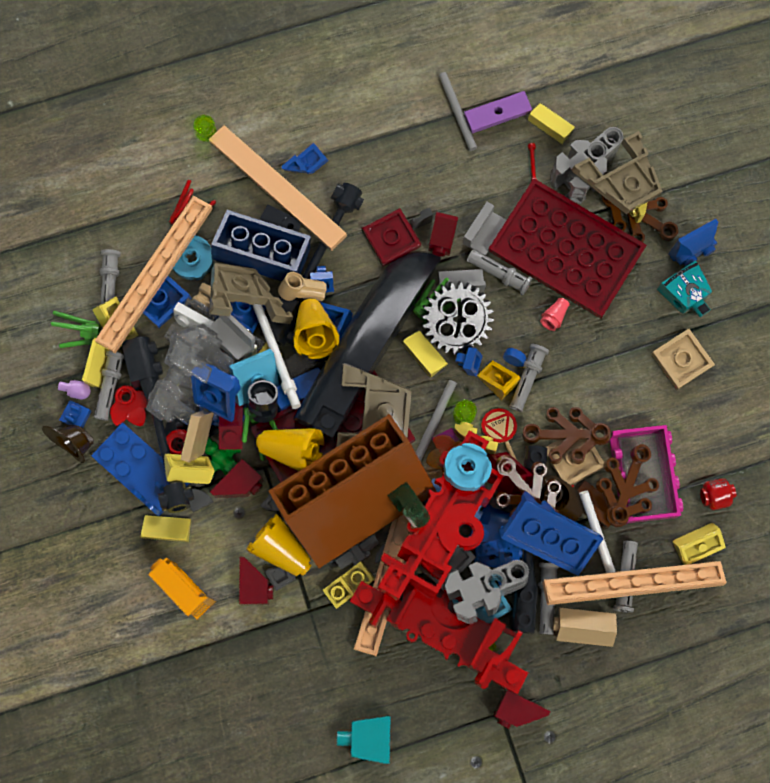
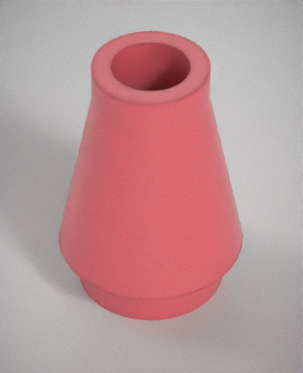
[540,297,570,331]

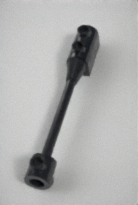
[260,183,364,346]
[122,337,194,513]
[510,446,548,634]

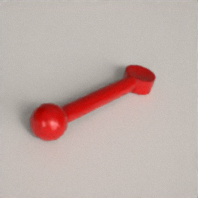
[528,143,537,182]

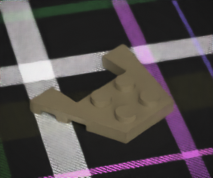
[571,131,662,214]
[209,263,294,324]
[336,363,412,447]

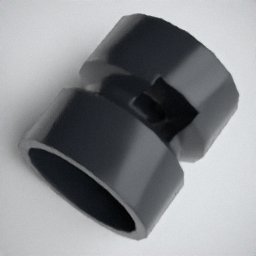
[248,380,278,423]

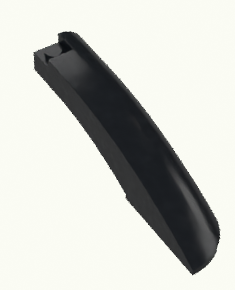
[293,252,441,441]

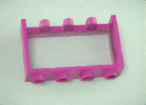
[610,425,683,524]

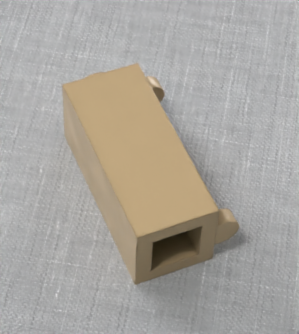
[553,608,617,647]

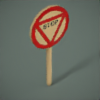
[481,408,517,460]

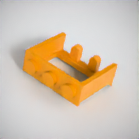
[148,558,216,620]

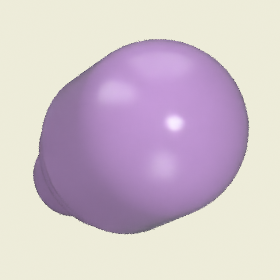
[58,380,91,400]

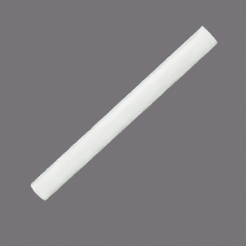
[579,491,616,573]

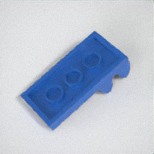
[91,422,190,516]
[499,492,603,576]

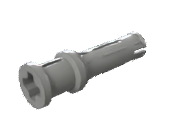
[99,249,121,304]
[467,249,533,295]
[509,344,549,412]
[93,351,125,421]
[613,541,638,613]
[538,563,560,634]

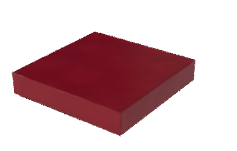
[362,208,422,267]

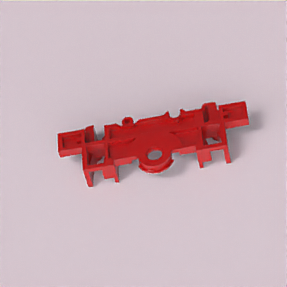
[377,430,503,601]
[350,576,528,695]

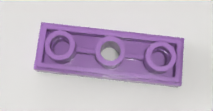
[464,91,532,133]

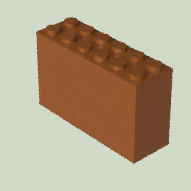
[269,414,437,568]

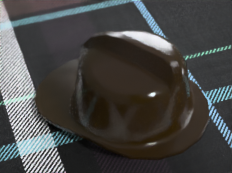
[42,425,94,463]
[540,476,584,521]

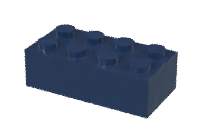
[211,210,311,281]

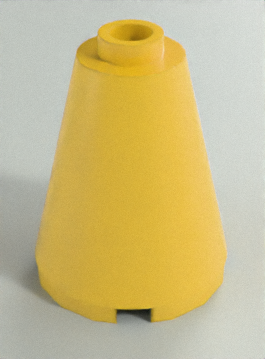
[293,299,339,359]
[256,428,324,471]
[246,514,312,576]

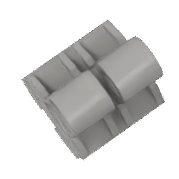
[551,127,623,204]
[445,560,529,624]

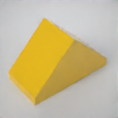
[477,361,520,400]

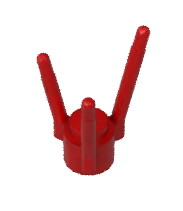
[168,180,216,225]

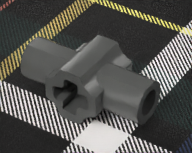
[335,534,380,570]

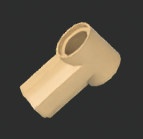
[278,272,327,301]

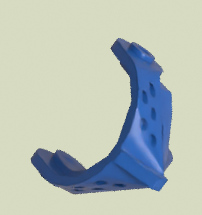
[473,539,524,587]

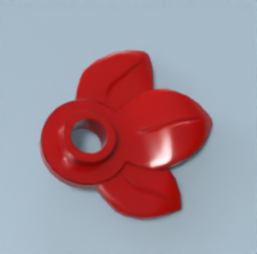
[110,385,150,427]

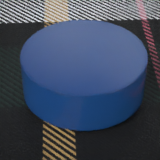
[503,348,527,367]

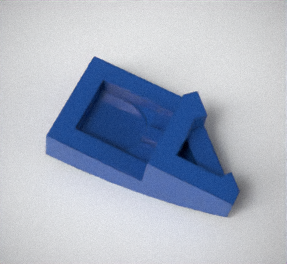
[281,143,329,174]

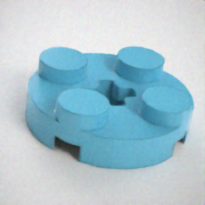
[173,235,214,280]
[444,443,492,491]

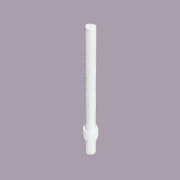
[252,304,301,409]

